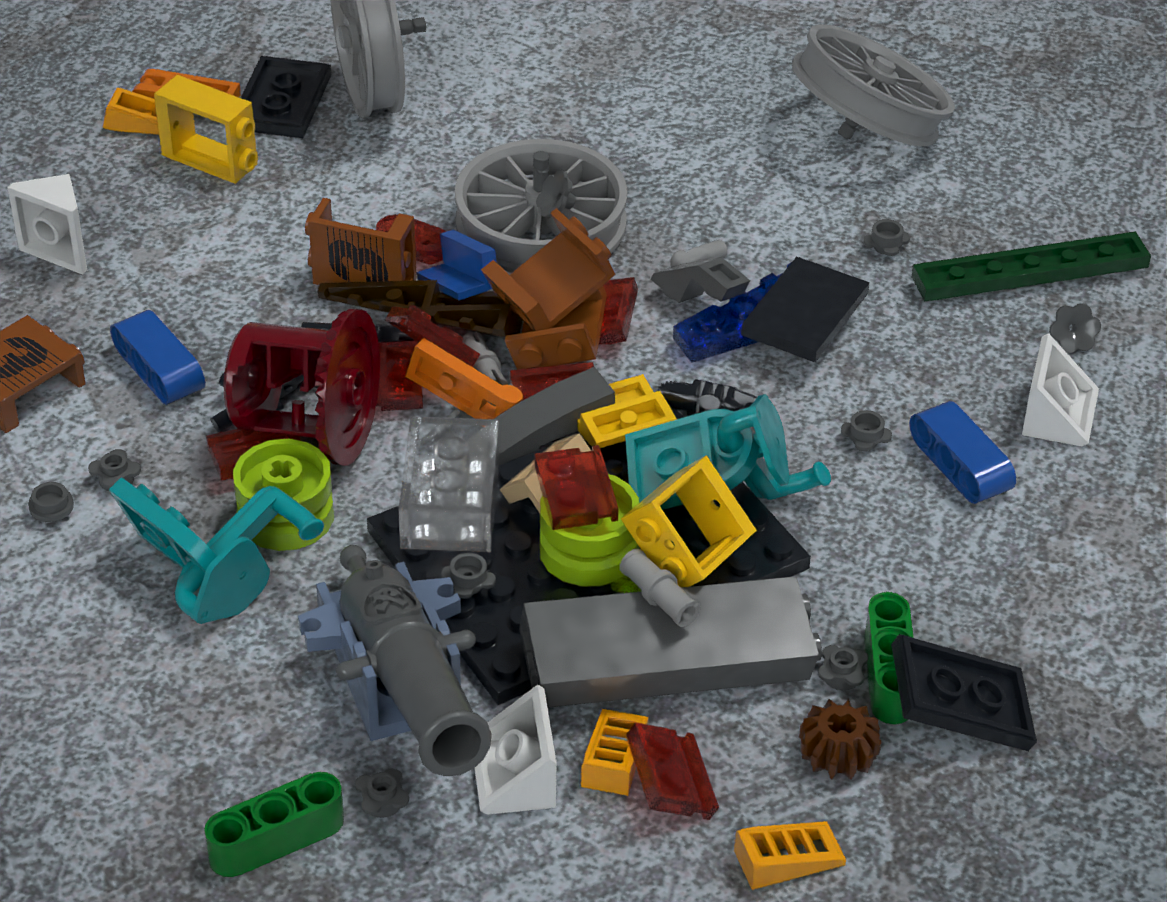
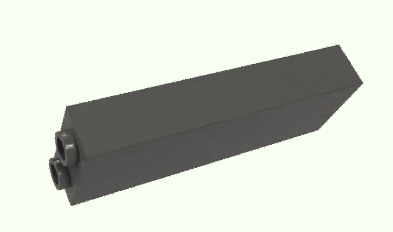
[519,576,822,708]

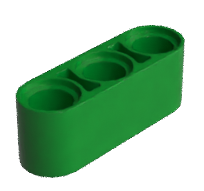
[864,592,914,725]
[204,772,344,877]

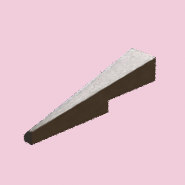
[317,280,523,339]

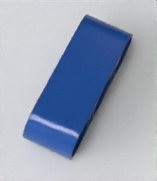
[110,310,206,405]
[909,401,1016,504]

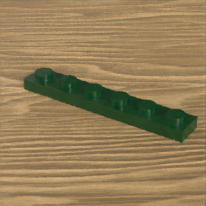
[911,231,1151,302]

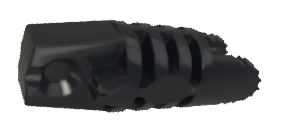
[656,379,758,416]

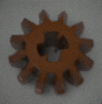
[799,698,882,780]

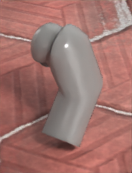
[670,240,728,267]

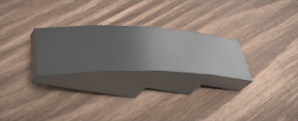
[444,367,615,482]

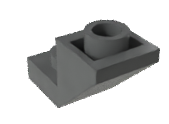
[650,257,750,303]

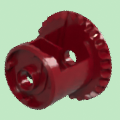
[224,309,380,466]

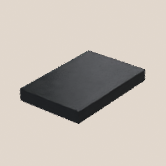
[241,56,332,139]
[741,257,870,362]
[891,634,1037,751]

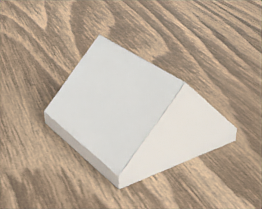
[7,174,87,275]
[1022,333,1099,447]
[474,685,557,815]

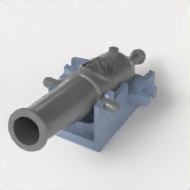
[298,545,492,777]

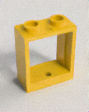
[154,75,258,184]
[621,455,757,588]

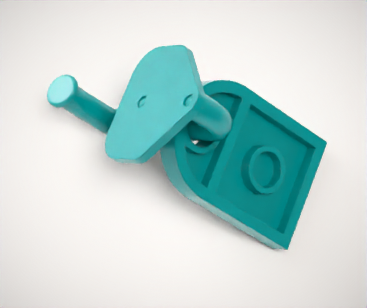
[625,394,831,510]
[109,477,324,624]

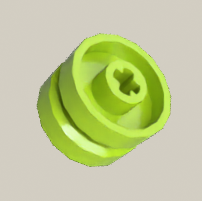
[233,439,334,551]
[540,471,639,586]

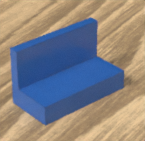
[416,229,497,301]

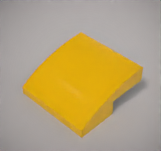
[577,374,677,449]

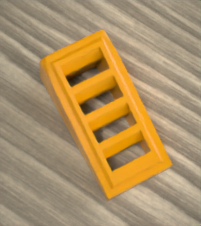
[103,87,159,135]
[581,709,649,796]
[734,821,846,890]

